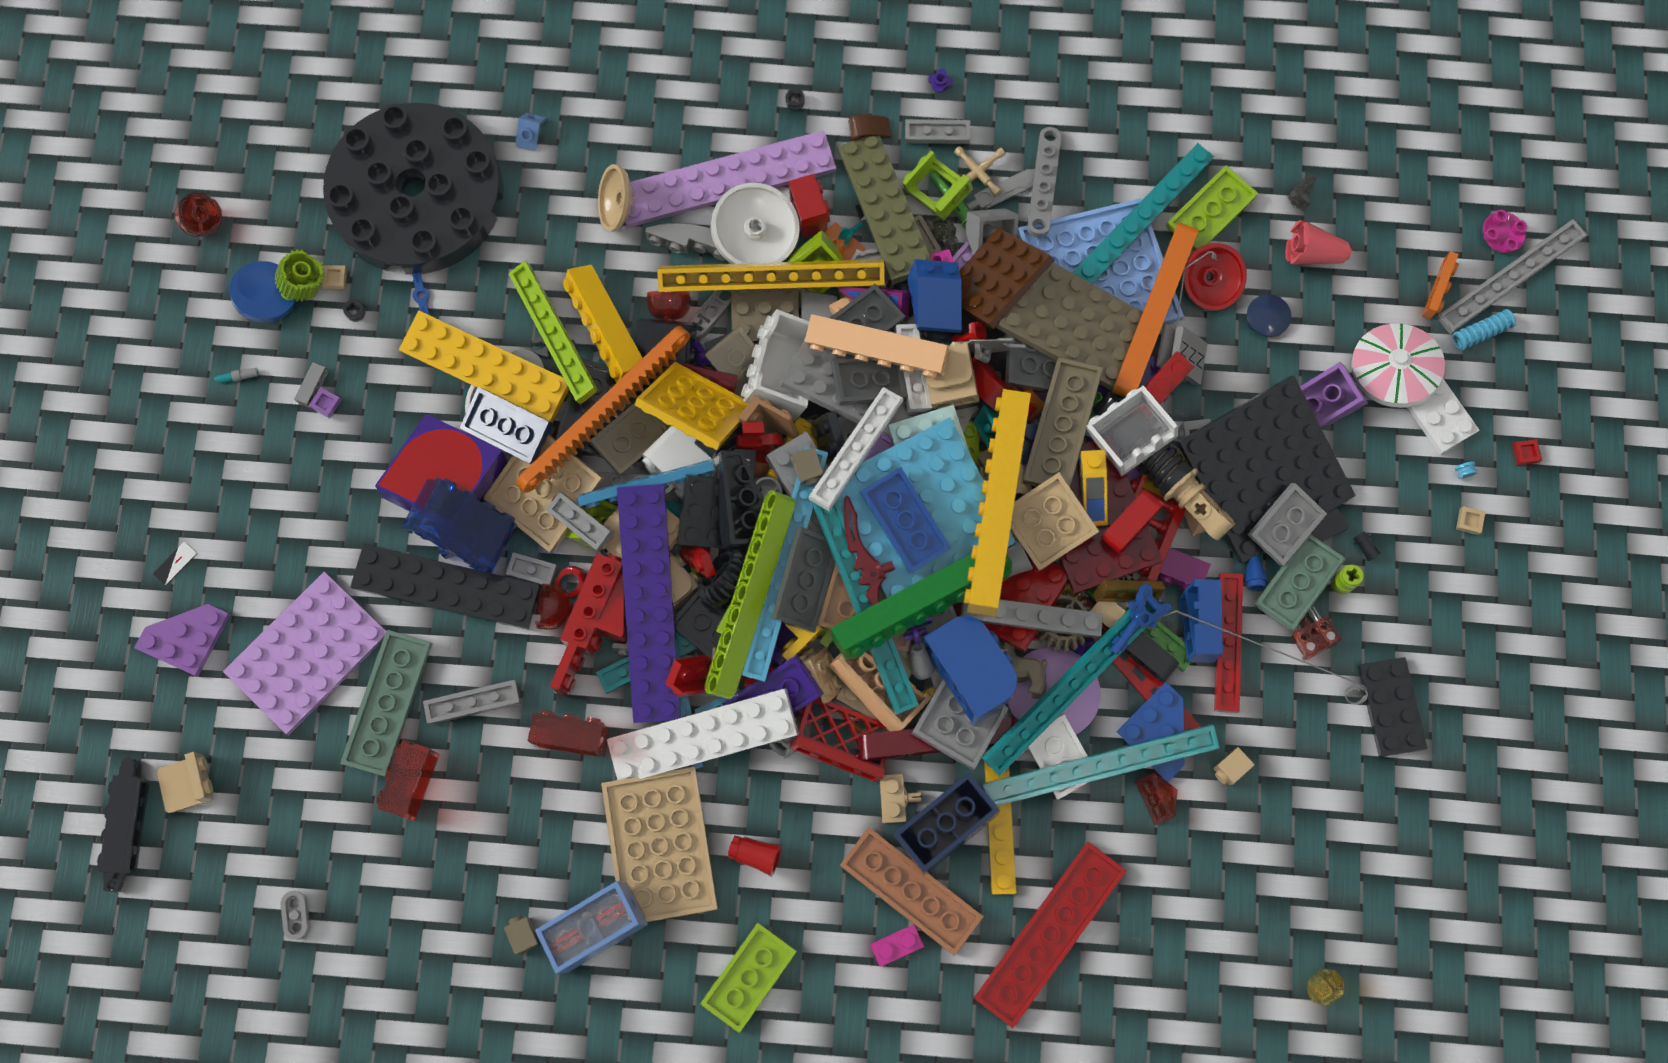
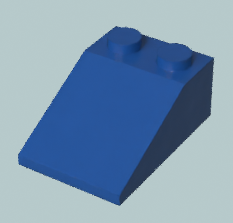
[907,259,962,333]

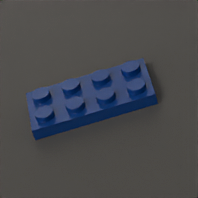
[859,467,951,573]

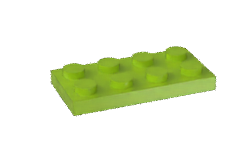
[1166,165,1259,251]
[700,923,797,1033]

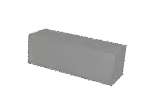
[294,362,329,408]

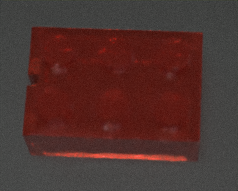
[528,710,610,758]
[376,740,440,822]

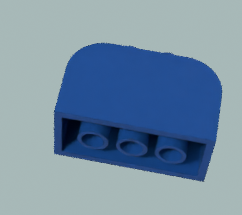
[923,616,1017,726]

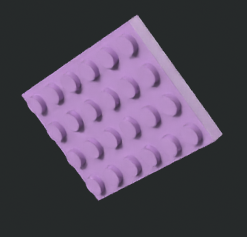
[223,572,386,735]

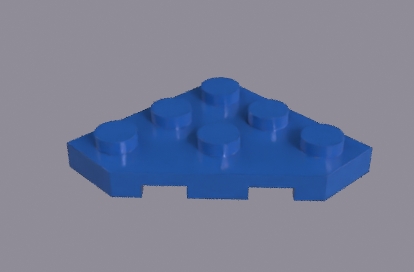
[1116,682,1185,782]

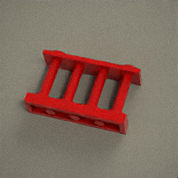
[1130,476,1186,581]

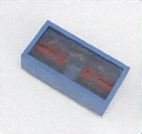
[535,881,648,974]

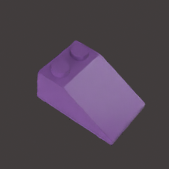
[1300,362,1368,428]

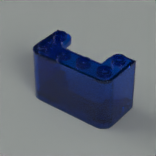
[401,478,517,574]

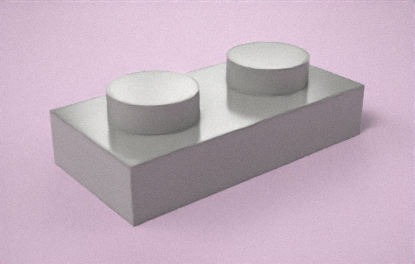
[506,552,558,588]

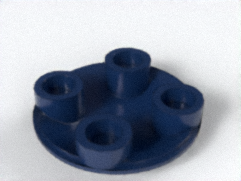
[1247,294,1292,337]

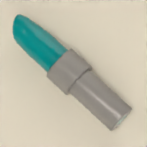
[214,368,259,383]

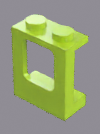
[902,151,973,221]

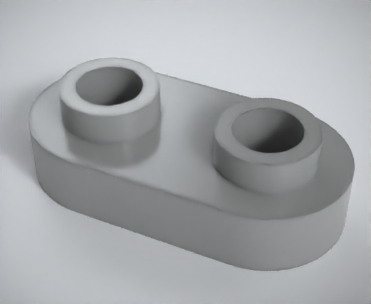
[281,891,310,940]

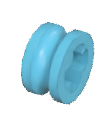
[1455,461,1478,479]

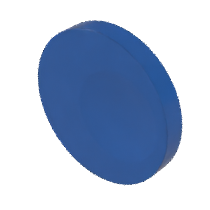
[230,261,296,322]

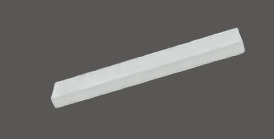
[809,387,903,511]

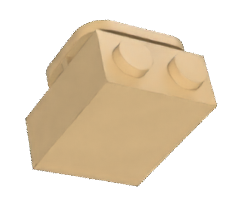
[925,342,980,410]
[670,552,699,612]

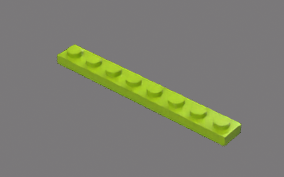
[508,261,598,404]

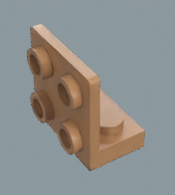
[738,396,799,439]

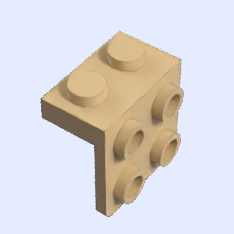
[799,647,843,704]
[157,752,214,813]

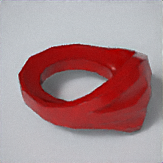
[555,566,587,598]

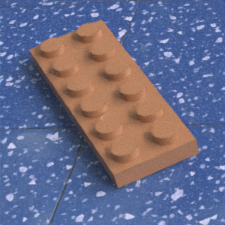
[839,827,983,956]

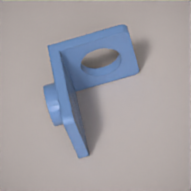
[515,113,546,151]

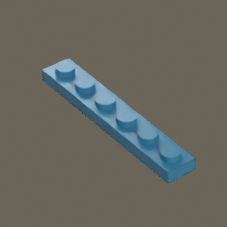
[577,459,716,508]

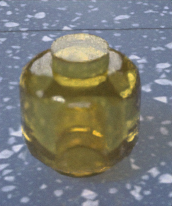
[1307,969,1344,1006]

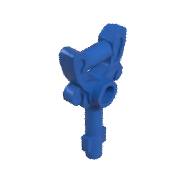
[1110,584,1172,655]

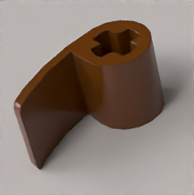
[848,115,892,141]

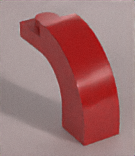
[972,357,1037,420]

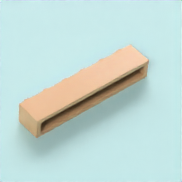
[805,314,949,378]

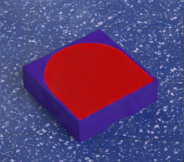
[375,414,507,535]

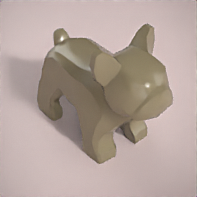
[998,641,1048,699]

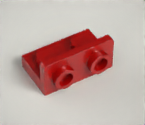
[665,655,712,697]

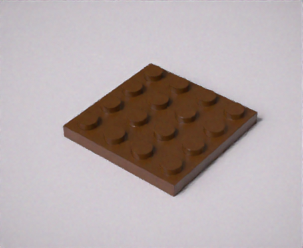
[960,227,1054,329]

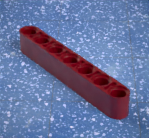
[858,718,1018,761]

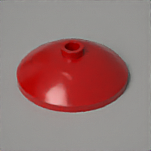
[1182,243,1247,310]

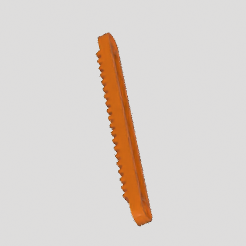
[516,326,690,493]

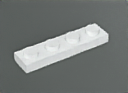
[894,324,932,412]

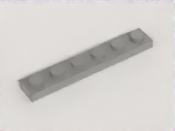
[961,599,1103,638]

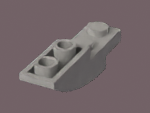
[645,223,725,261]

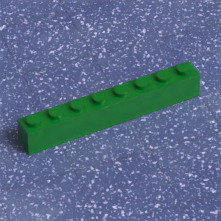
[830,553,1012,661]

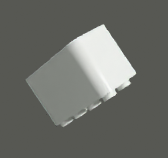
[741,309,809,421]
[642,426,719,499]

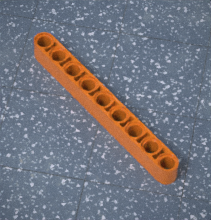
[1112,222,1199,398]

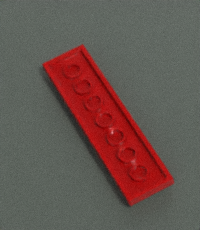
[973,841,1126,1029]

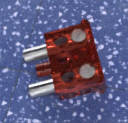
[1291,606,1342,660]

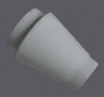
[911,643,934,680]

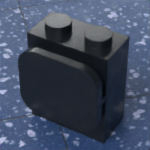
[636,318,697,364]

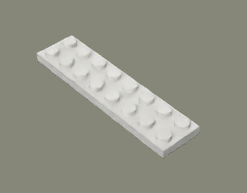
[607,689,799,780]

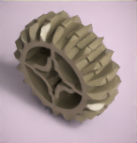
[1036,590,1092,652]

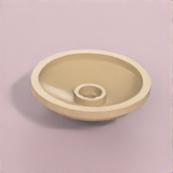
[598,164,634,231]

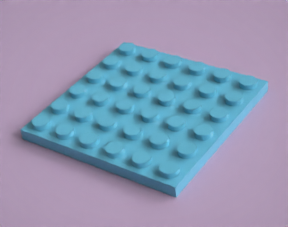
[838,417,1016,598]

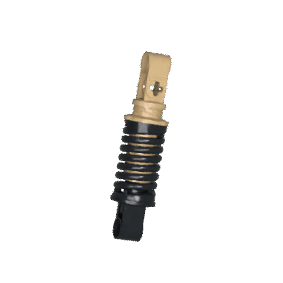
[1092,392,1235,541]

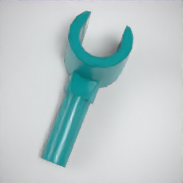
[837,222,864,245]

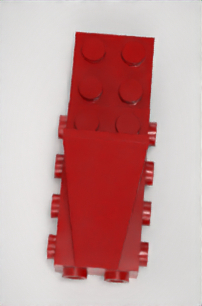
[550,553,627,697]

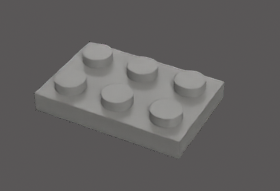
[1248,483,1327,566]

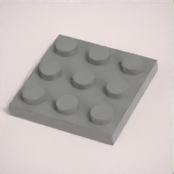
[911,679,1008,770]

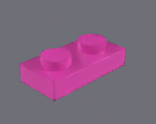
[870,924,924,967]

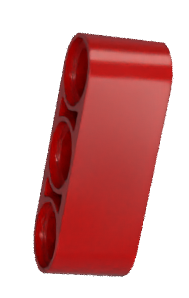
[1101,489,1164,554]

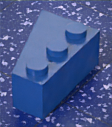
[1178,579,1224,663]

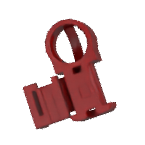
[735,422,783,453]

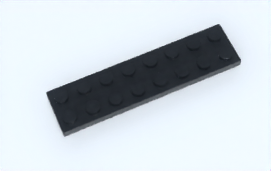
[350,544,541,630]

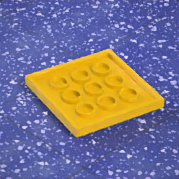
[635,362,748,450]

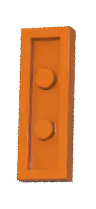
[1422,251,1459,319]

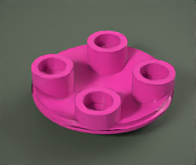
[1483,210,1527,253]

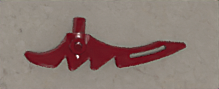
[844,496,895,606]

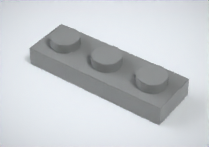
[905,119,970,144]
[546,492,613,551]

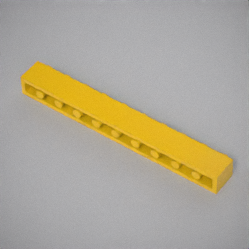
[657,259,885,292]
[964,389,1031,617]

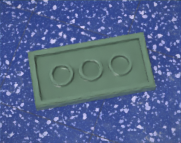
[1254,534,1346,632]

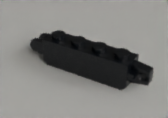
[97,757,149,892]

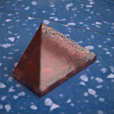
[1135,772,1178,825]

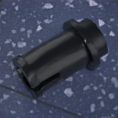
[1353,531,1381,561]

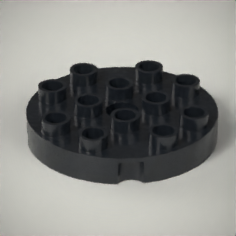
[323,103,503,274]

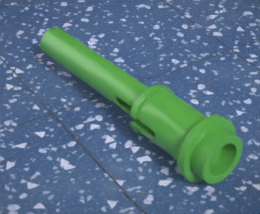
[929,171,970,227]

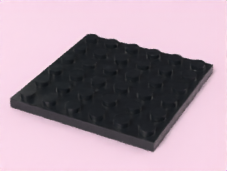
[1176,375,1356,563]

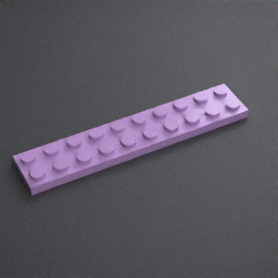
[625,130,836,228]

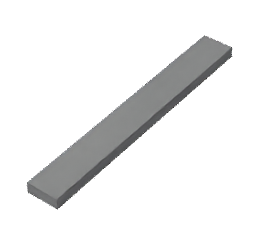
[1436,219,1588,335]

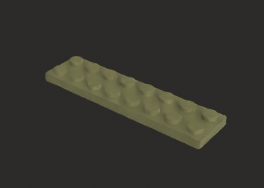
[838,136,932,285]

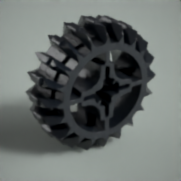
[697,549,747,607]

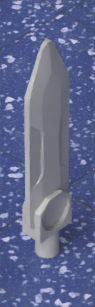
[965,169,1035,211]

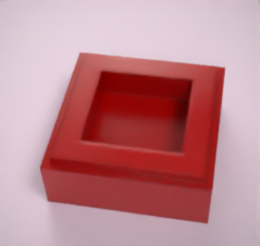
[1512,439,1542,466]

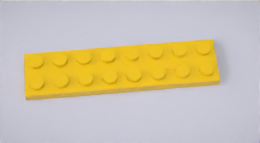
[399,310,569,423]

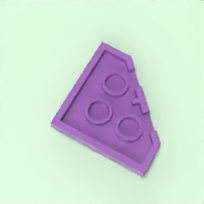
[134,604,231,677]

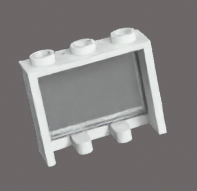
[1086,386,1178,477]

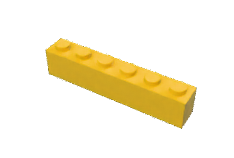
[563,265,642,383]

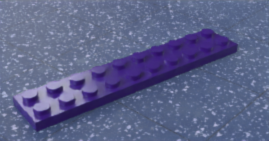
[617,484,681,723]

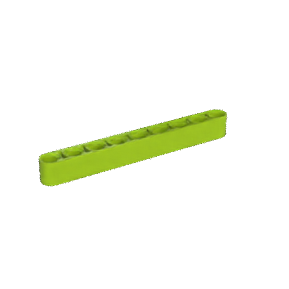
[705,491,795,699]

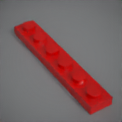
[1214,573,1243,713]

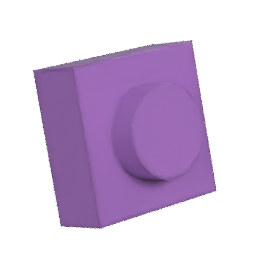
[309,387,342,419]

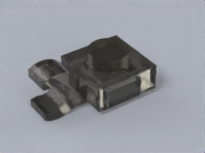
[926,217,958,252]

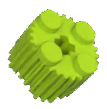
[274,249,325,301]

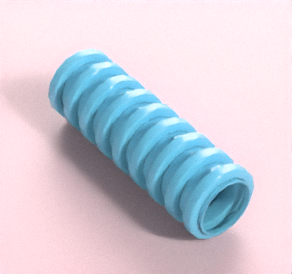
[1453,309,1516,350]

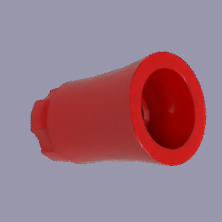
[728,835,782,877]

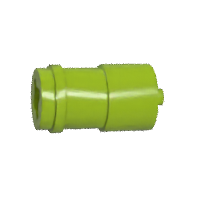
[1331,565,1364,595]

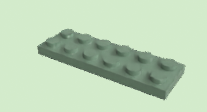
[340,630,433,777]

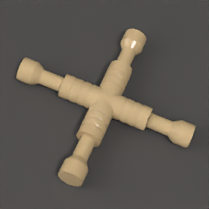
[954,146,1006,196]

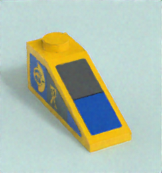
[1079,450,1108,526]

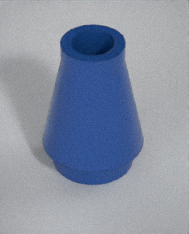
[1244,556,1268,591]

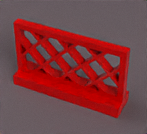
[789,697,890,782]

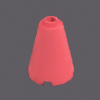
[1285,220,1352,265]

